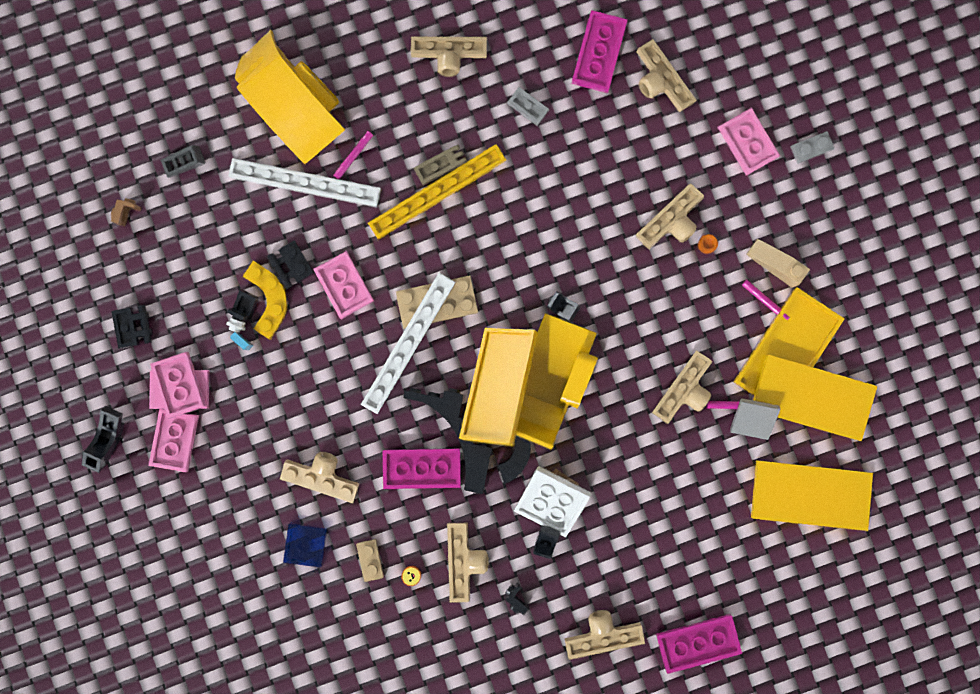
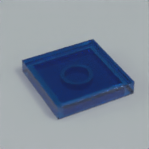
[283,523,328,568]

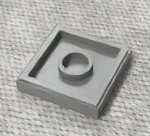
[730,398,780,440]

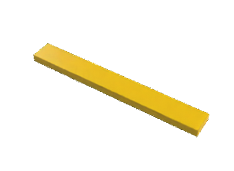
[368,144,506,240]

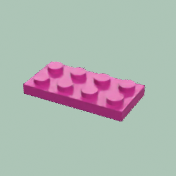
[571,10,627,93]
[383,448,461,489]
[656,614,742,674]

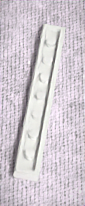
[229,158,381,207]
[361,272,456,414]

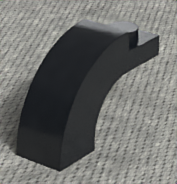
[82,406,125,473]
[498,435,531,484]

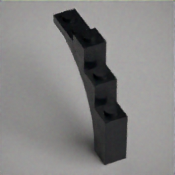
[403,388,492,494]

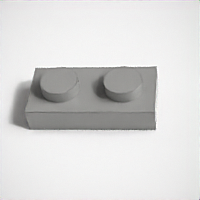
[507,87,549,126]
[791,131,835,164]

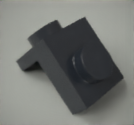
[227,289,259,321]
[547,291,581,323]
[533,525,560,559]
[505,582,529,615]

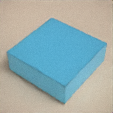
[230,332,253,351]

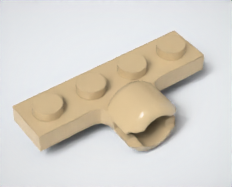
[411,37,487,77]
[636,40,696,112]
[636,183,704,249]
[652,350,712,424]
[280,452,359,503]
[447,523,489,602]
[564,610,645,660]

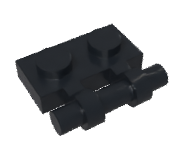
[267,240,315,289]
[111,305,153,349]

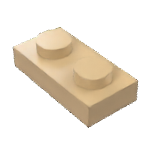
[356,539,384,582]

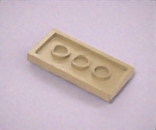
[395,276,478,329]

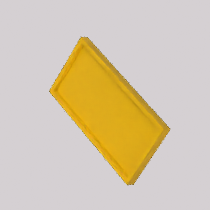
[733,287,844,396]
[459,328,538,446]
[753,354,877,441]
[751,460,873,531]

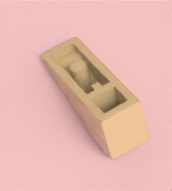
[746,239,810,288]

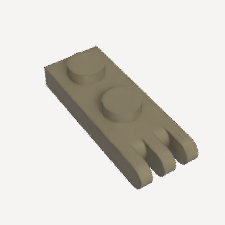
[414,144,467,186]

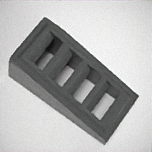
[161,145,205,178]

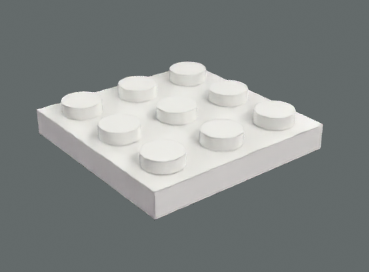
[514,466,591,537]

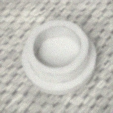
[226,317,246,333]

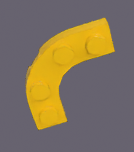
[243,261,287,340]

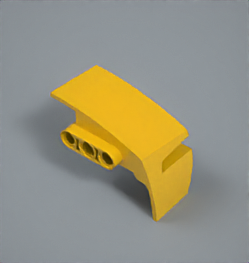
[235,30,345,164]
[516,313,598,449]

